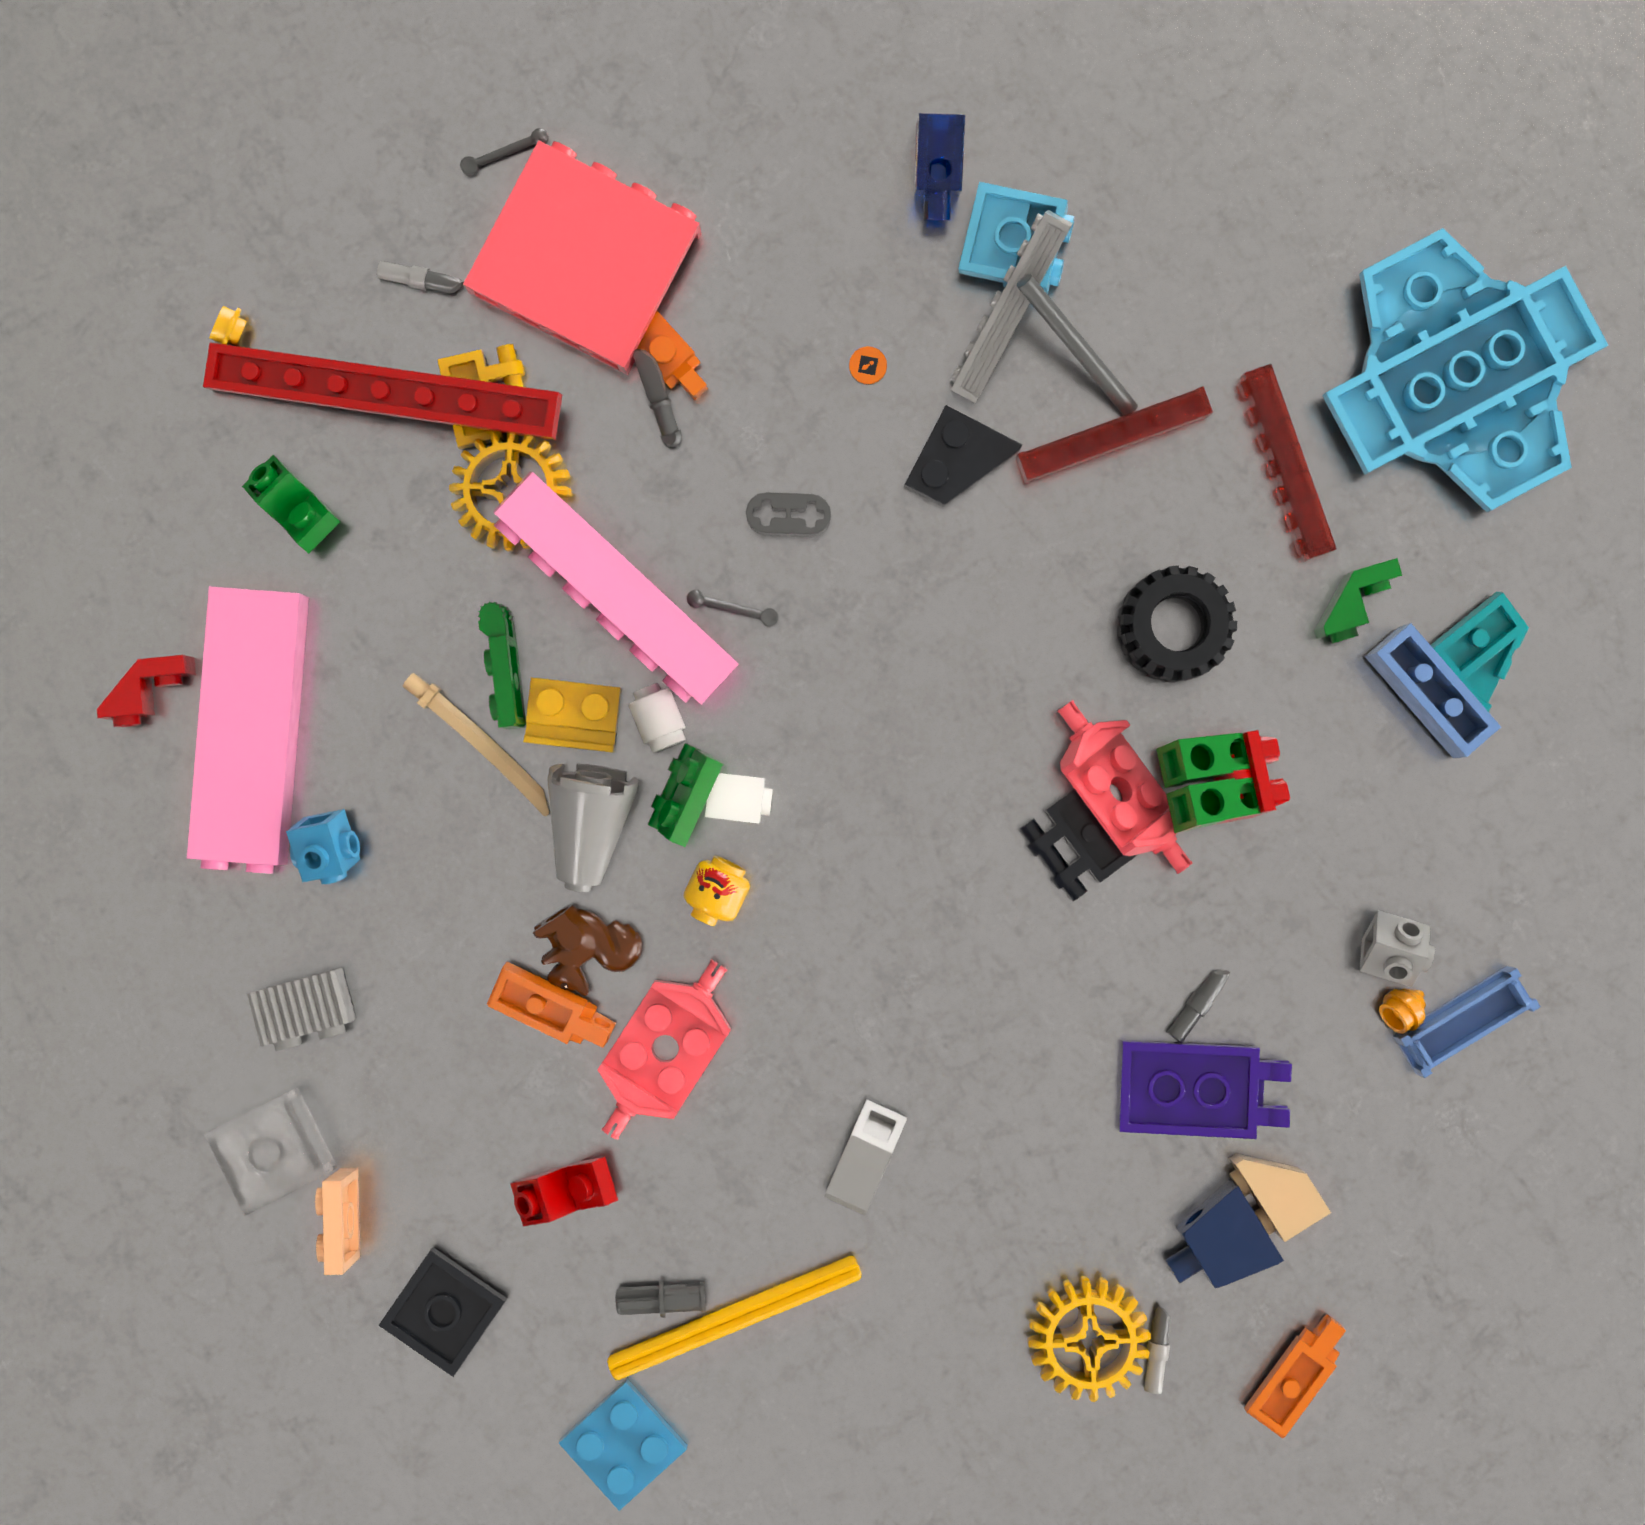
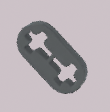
[746,492,831,537]

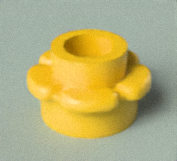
[209,306,247,346]

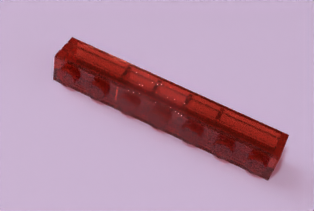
[1238,364,1337,561]
[1016,386,1213,484]

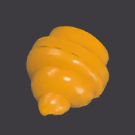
[1379,988,1426,1034]

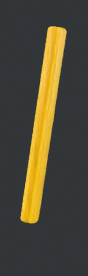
[607,1256,862,1380]

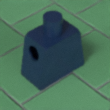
[1165,1180,1284,1288]

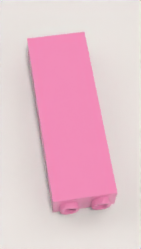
[187,586,309,874]

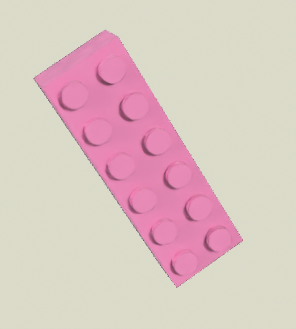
[493,472,739,705]

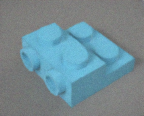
[958,182,1075,294]

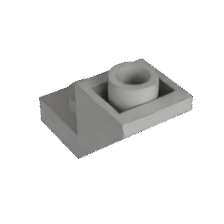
[824,1099,907,1215]

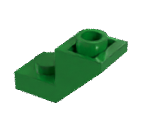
[242,455,340,554]
[1314,558,1402,644]

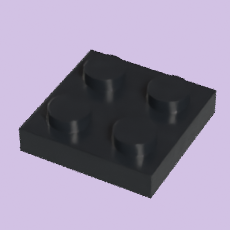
[378,1247,507,1377]

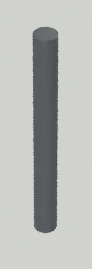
[1017,274,1138,416]

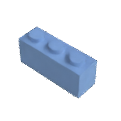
[1365,623,1501,758]

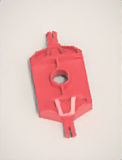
[1057,700,1193,874]
[597,959,731,1140]

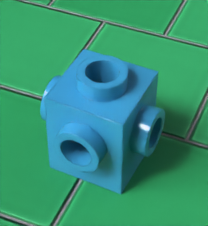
[286,809,360,884]

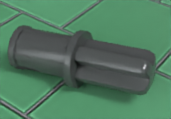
[615,1281,706,1318]

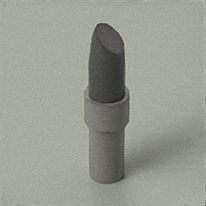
[377,261,464,293]
[1144,1305,1171,1394]

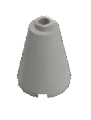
[547,764,638,892]

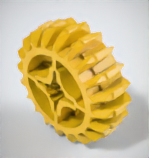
[449,431,572,552]
[1027,1276,1151,1402]

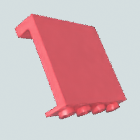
[463,140,702,375]

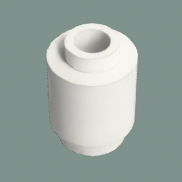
[628,683,686,753]

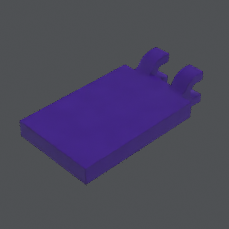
[1119,1040,1292,1139]

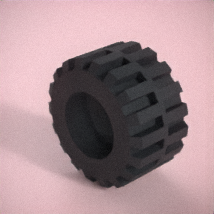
[1117,565,1238,682]

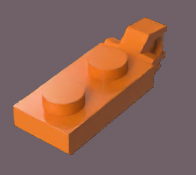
[637,311,708,400]
[486,961,616,1048]
[1244,1314,1346,1438]

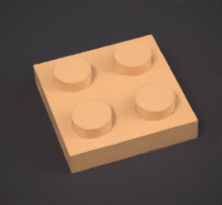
[315,1168,360,1275]

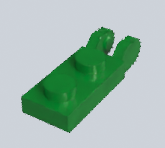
[478,601,526,730]

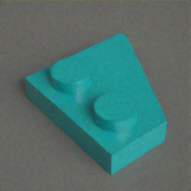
[1431,592,1529,712]

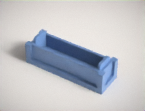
[1393,966,1541,1078]

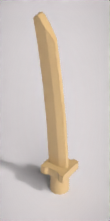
[402,673,550,816]

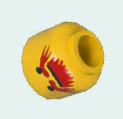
[683,855,750,926]

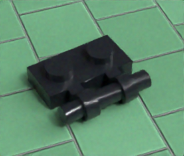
[1020,789,1136,901]

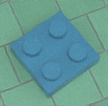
[559,1378,688,1511]

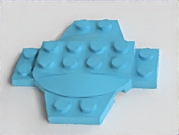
[1322,228,1608,512]

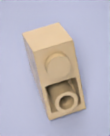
[1229,1154,1331,1242]

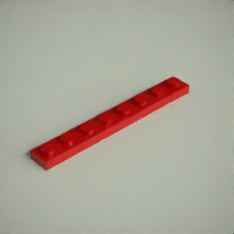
[203,342,563,440]

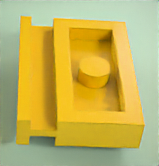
[523,677,622,753]

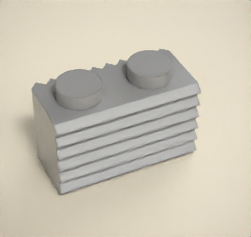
[247,968,356,1051]

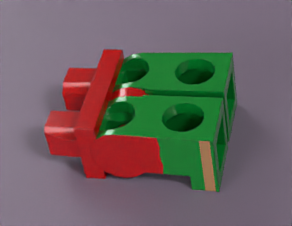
[1156,730,1290,834]

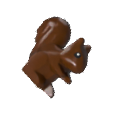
[533,904,642,996]

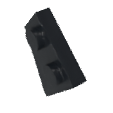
[904,405,1023,507]

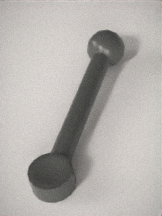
[460,128,548,176]
[687,590,778,626]

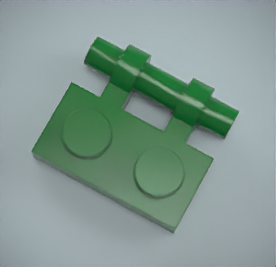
[648,743,723,847]

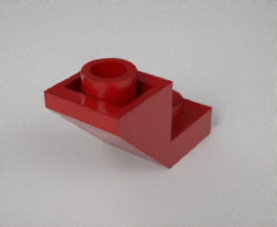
[97,655,196,727]
[510,1157,618,1226]

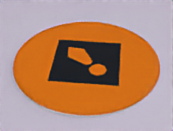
[849,346,887,384]

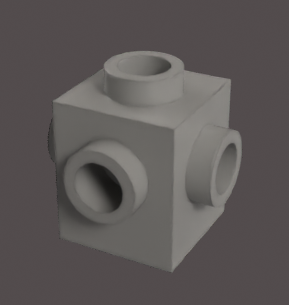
[1360,910,1435,987]

